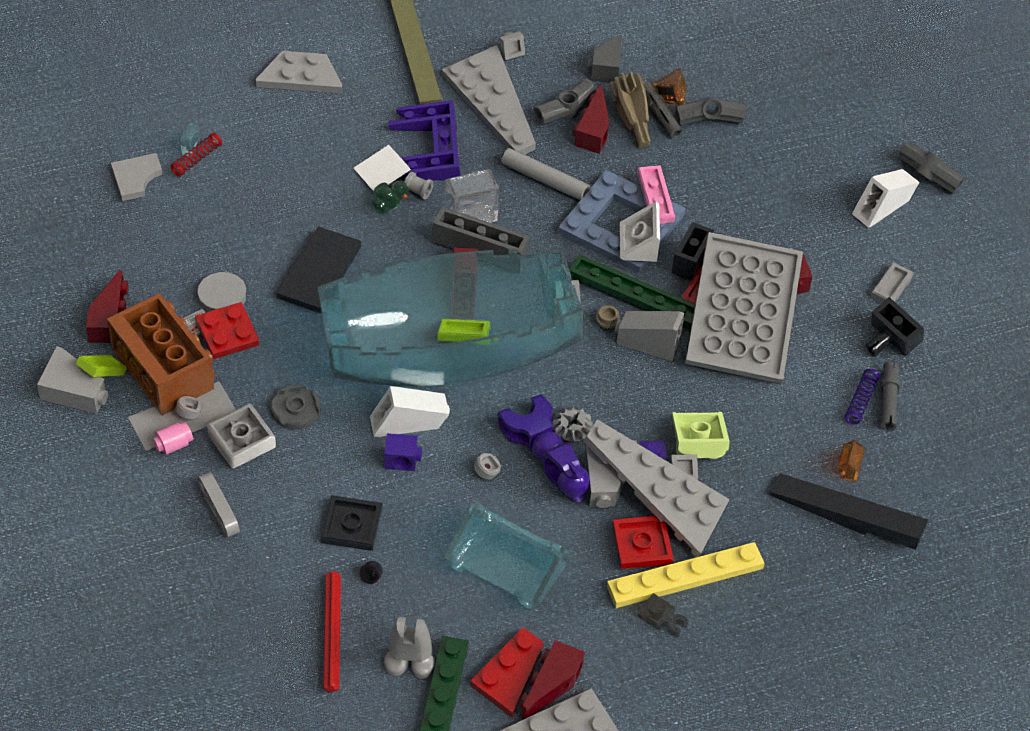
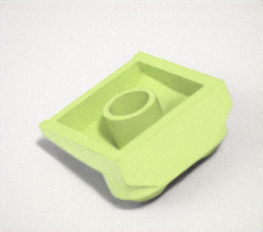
[672,412,730,459]

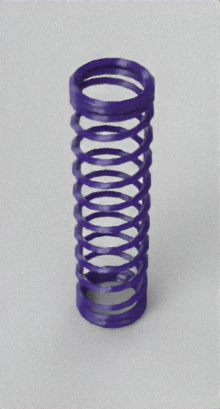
[845,369,880,424]

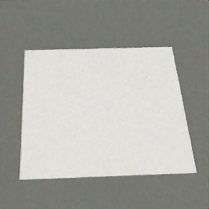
[354,145,411,193]

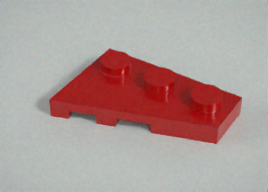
[470,627,544,718]

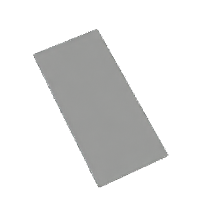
[128,382,236,451]

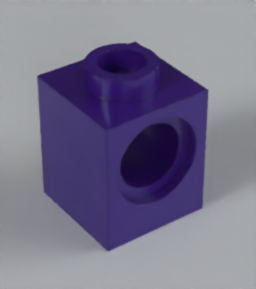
[384,433,422,471]

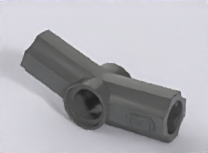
[534,78,596,125]
[676,97,746,125]
[898,141,965,194]

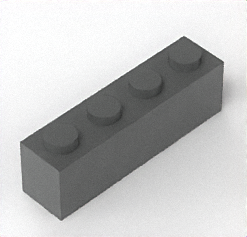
[432,207,530,271]

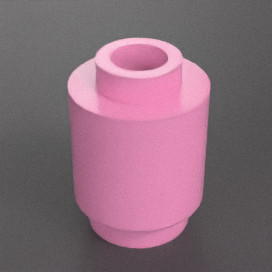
[153,422,193,455]

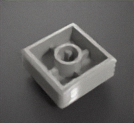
[207,404,276,468]

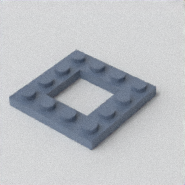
[558,170,686,273]

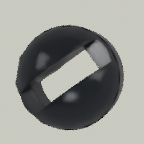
[360,561,383,584]

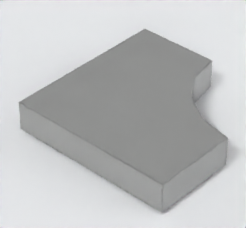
[111,153,163,201]

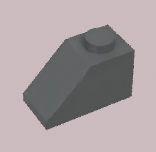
[587,36,622,82]

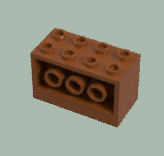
[107,293,215,415]

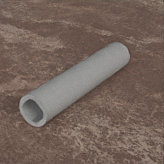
[501,148,590,200]

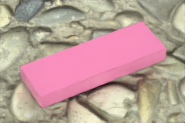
[637,165,675,224]

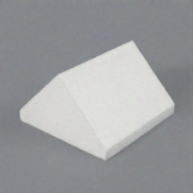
[620,202,660,262]

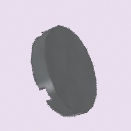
[271,385,321,430]

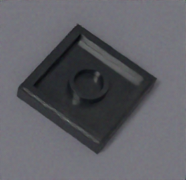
[321,495,383,551]

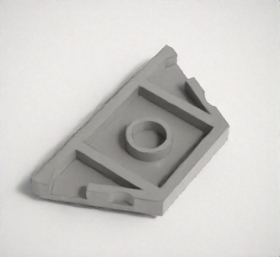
[256,51,342,93]

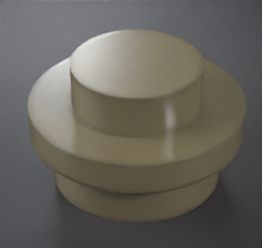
[596,306,620,329]

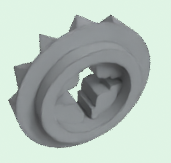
[552,406,593,442]

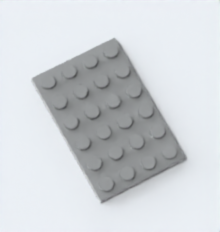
[685,232,803,384]

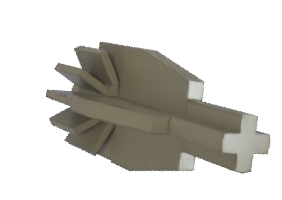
[609,72,651,148]

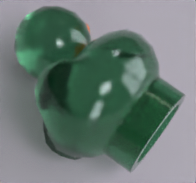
[371,181,408,214]

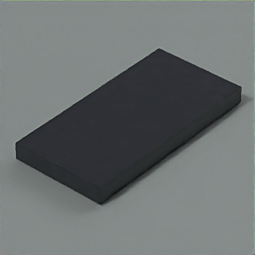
[277,226,361,313]

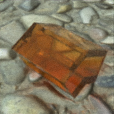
[837,440,865,482]

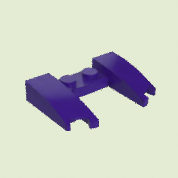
[389,100,461,180]

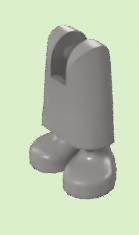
[384,617,435,679]

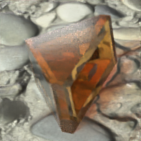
[654,68,687,105]

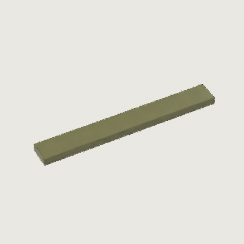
[389,0,442,105]

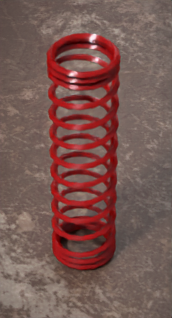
[170,133,222,177]

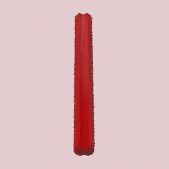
[323,571,341,693]

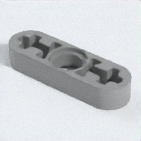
[198,472,240,538]

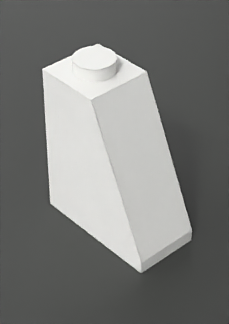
[852,169,919,228]
[370,386,450,437]

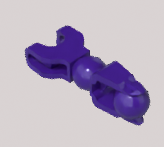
[497,394,590,503]

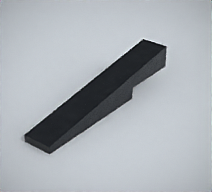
[770,473,928,550]

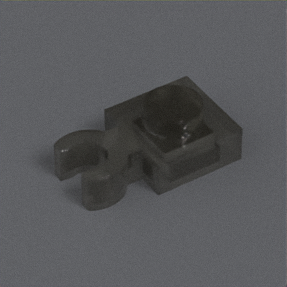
[637,593,688,638]

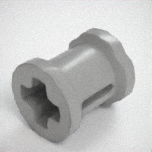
[403,172,434,200]

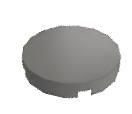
[198,272,246,312]

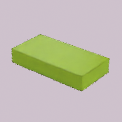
[437,319,490,343]
[76,355,127,377]

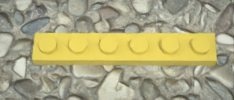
[607,542,765,608]

